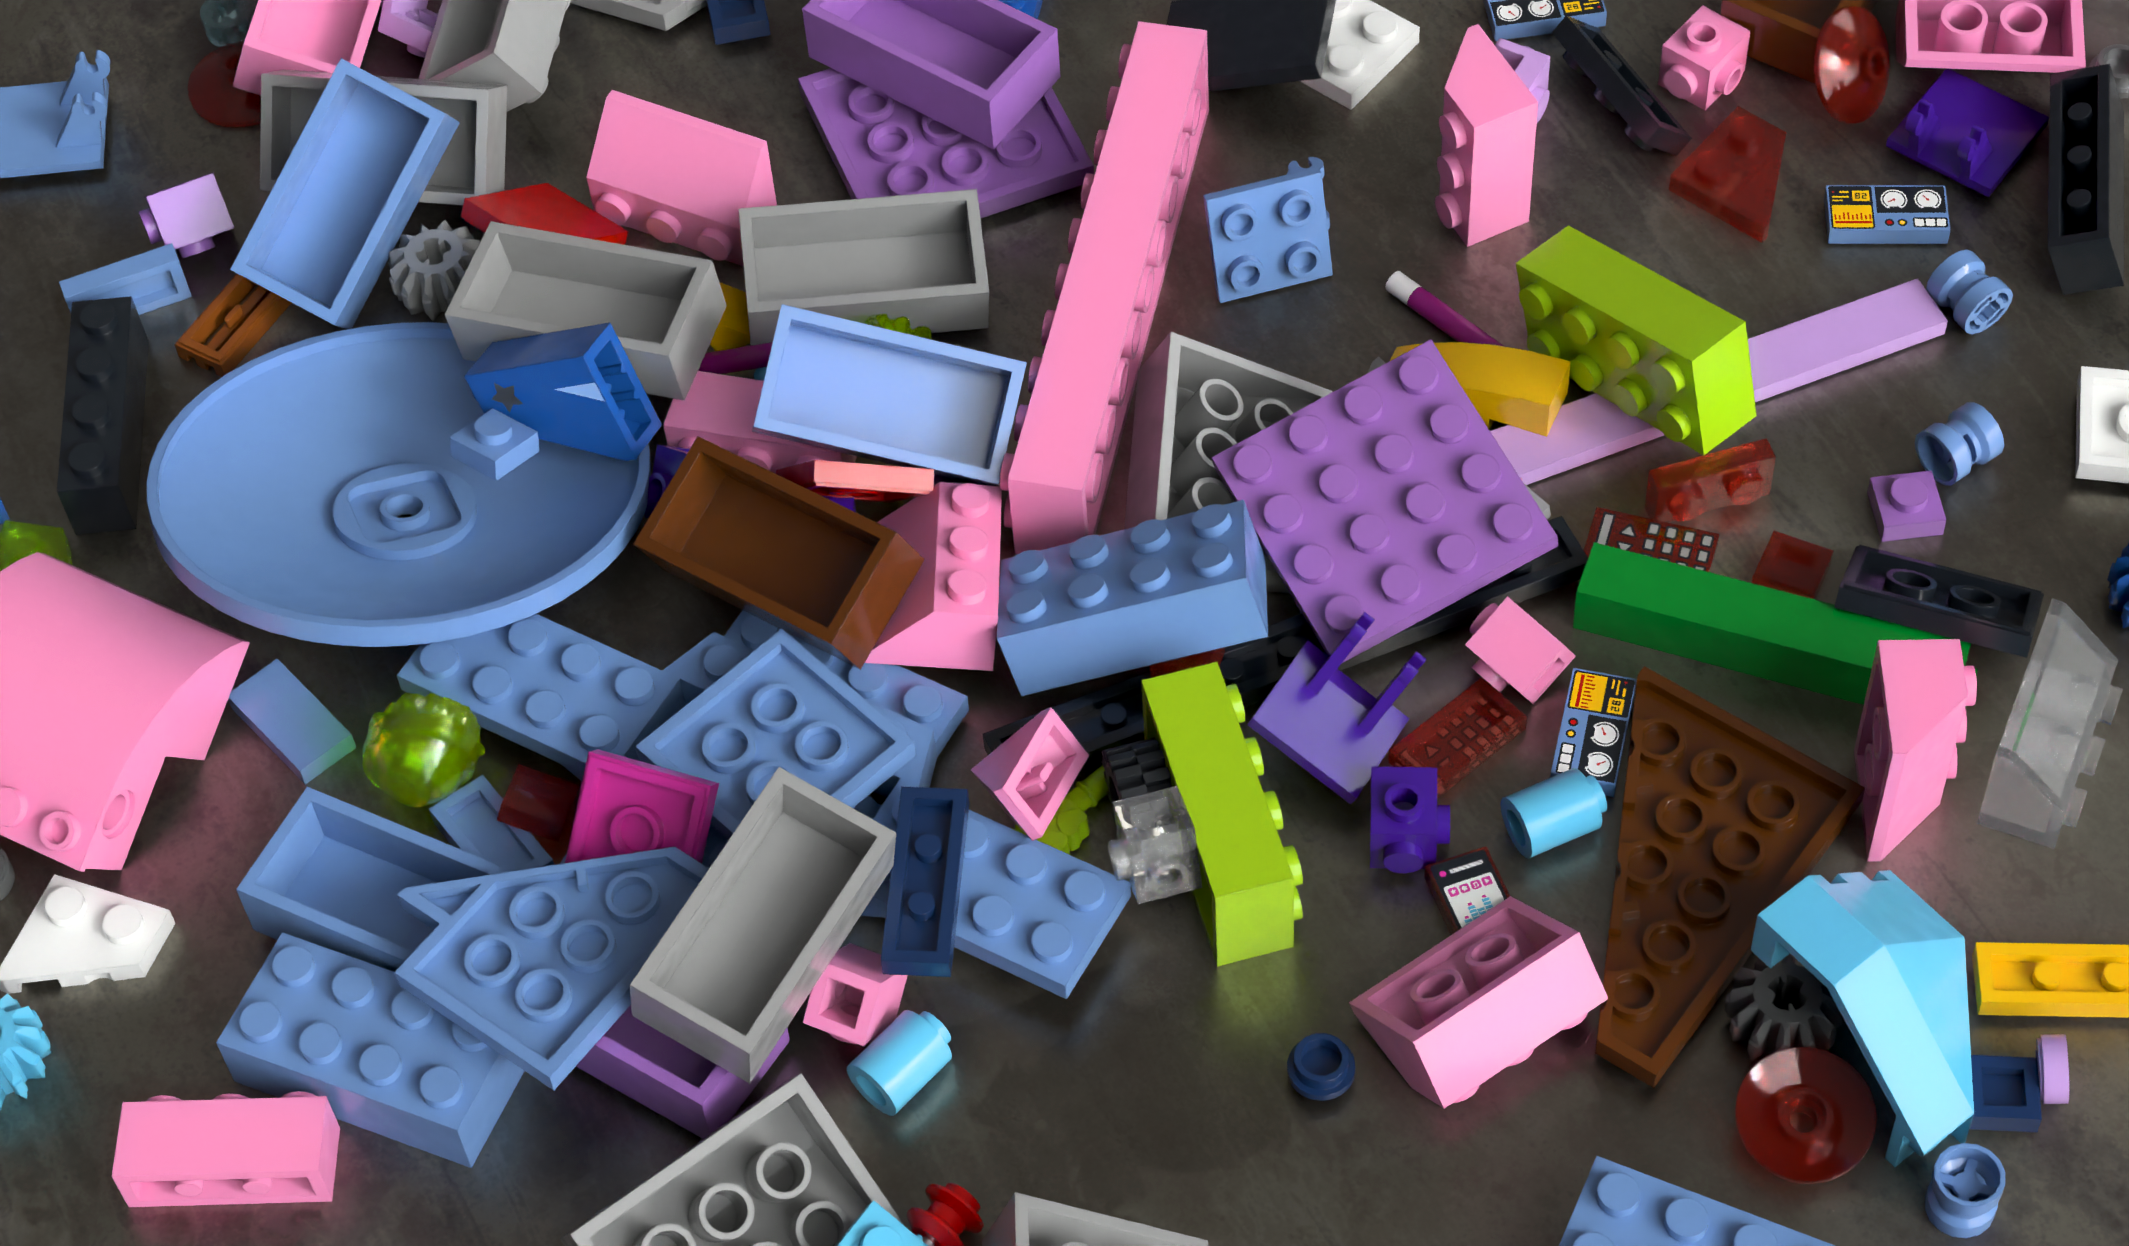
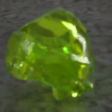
[362,693,485,808]

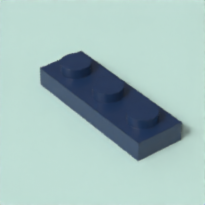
[880,786,970,977]

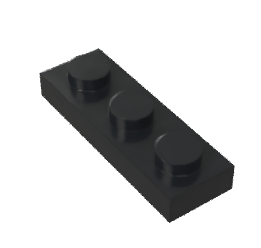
[1552,15,1692,156]

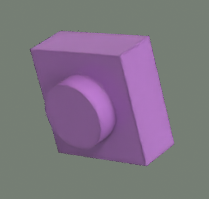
[1867,470,1946,542]

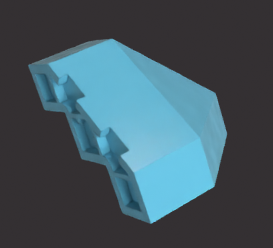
[1751,870,1974,1167]

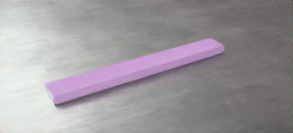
[1490,278,1948,485]

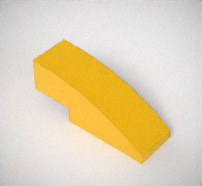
[1390,342,1571,437]

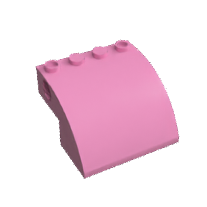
[0,552,250,872]

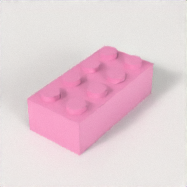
[233,0,382,96]

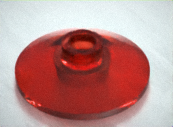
[1814,6,1890,124]
[188,41,261,128]
[1735,1047,1877,1184]

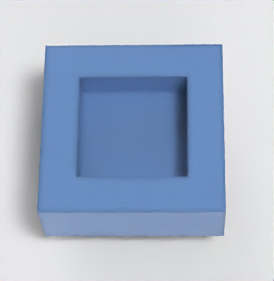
[449,408,539,481]

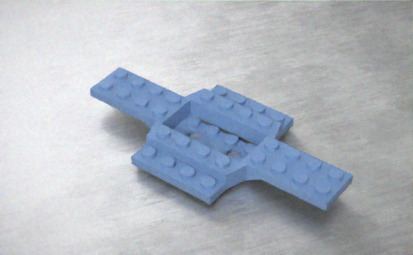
[397,610,1131,999]

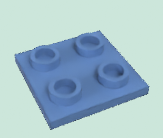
[0,50,111,178]
[1203,157,1333,303]

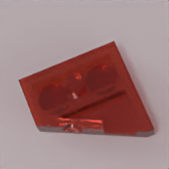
[1669,106,1787,243]

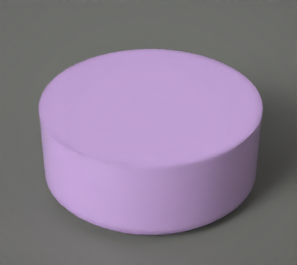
[2036,1034,2069,1104]

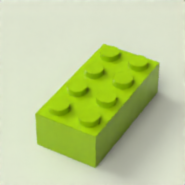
[1516,225,1757,456]
[1141,662,1303,967]

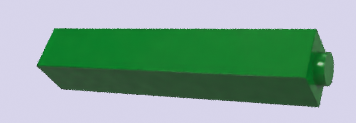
[1573,542,1978,705]

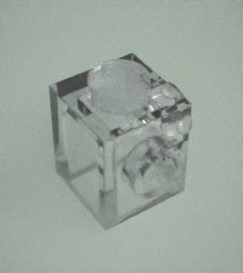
[1107,786,1203,904]

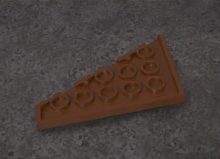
[1595,666,1865,1088]

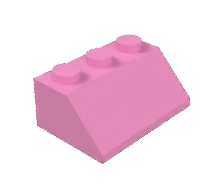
[1895,0,2086,73]
[1435,24,1538,247]
[586,90,777,266]
[865,482,1002,671]
[1854,639,1977,862]
[1349,896,1608,1109]

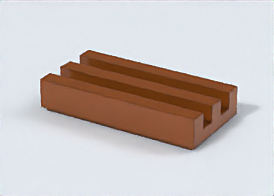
[174,274,292,377]

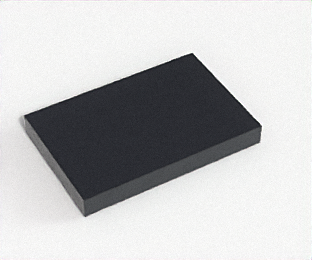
[1166,0,1336,91]
[1834,545,2044,658]

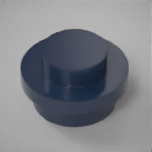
[1287,1033,1356,1101]

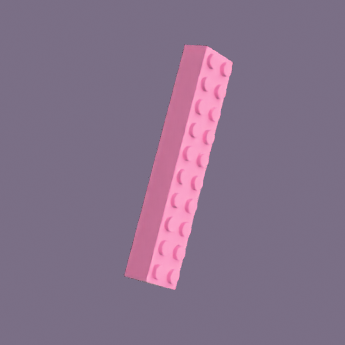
[1000,21,1209,554]

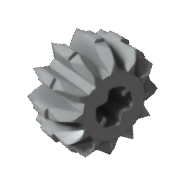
[388,220,480,321]

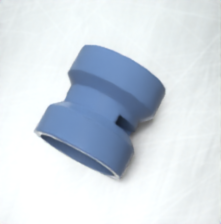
[1926,249,2013,335]
[1915,402,2004,486]
[1925,1143,2005,1238]

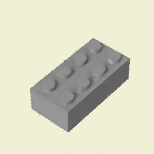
[419,0,571,112]
[260,70,507,205]
[738,189,990,345]
[445,221,727,400]
[630,767,896,1084]

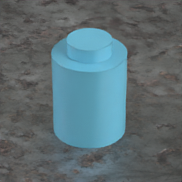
[1500,768,1607,859]
[846,1010,952,1116]

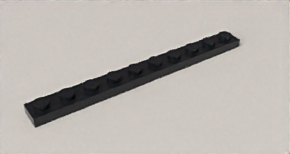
[983,516,1588,769]

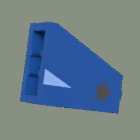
[464,322,662,461]

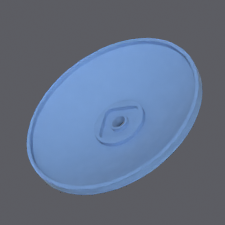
[146,322,651,647]

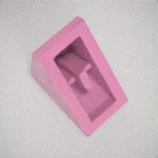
[971,707,1089,841]

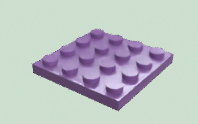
[798,68,1094,218]
[1211,339,1558,663]

